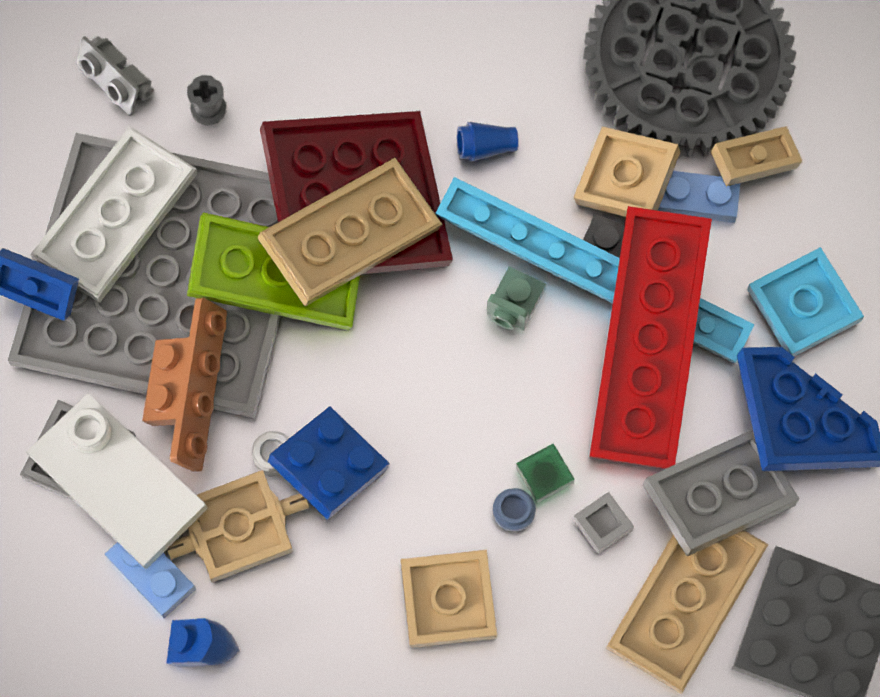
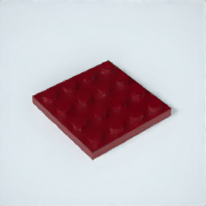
[260,111,453,274]

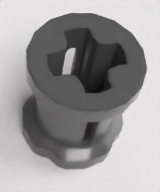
[187,75,227,125]

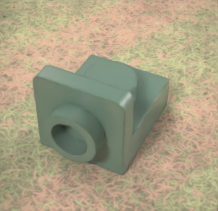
[487,266,546,331]

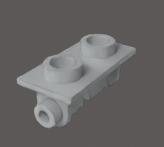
[76,36,154,116]

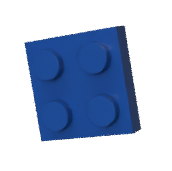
[268,406,390,520]

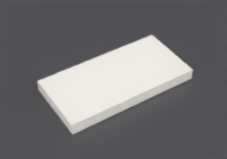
[30,126,198,303]
[26,393,208,570]

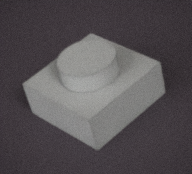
[573,492,634,554]

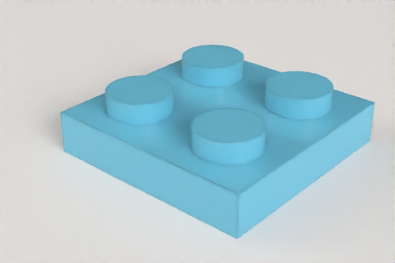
[747,247,864,357]

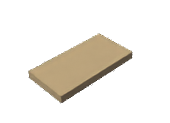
[258,158,442,307]
[606,530,769,694]

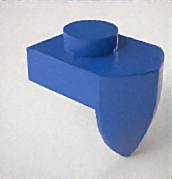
[166,618,240,667]

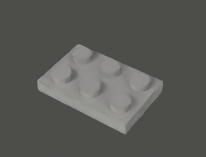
[643,429,800,557]

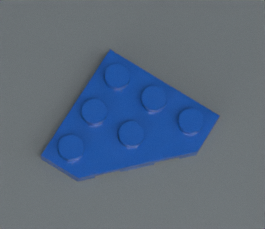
[737,347,880,471]

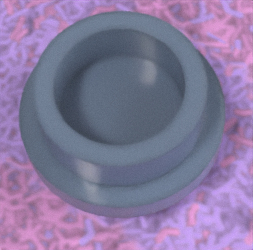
[493,488,536,532]

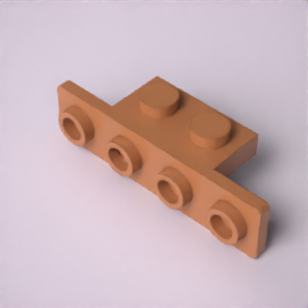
[142,298,227,472]

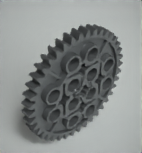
[583,0,796,156]

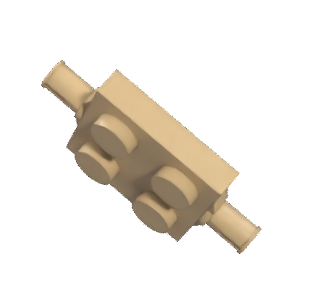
[167,470,309,583]

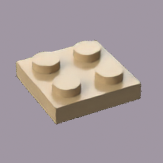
[573,127,681,217]
[400,550,497,648]

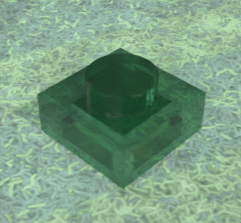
[516,443,575,503]

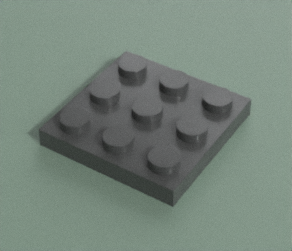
[732,546,880,697]

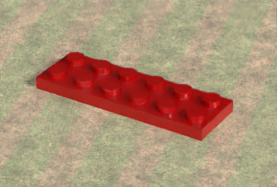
[589,206,712,469]

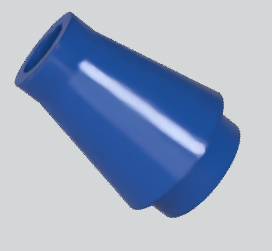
[456,121,518,162]

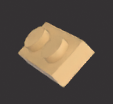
[711,126,803,186]

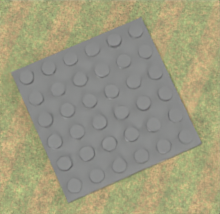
[8,133,281,418]

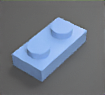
[658,171,740,223]
[105,542,196,618]

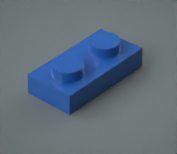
[0,248,79,321]

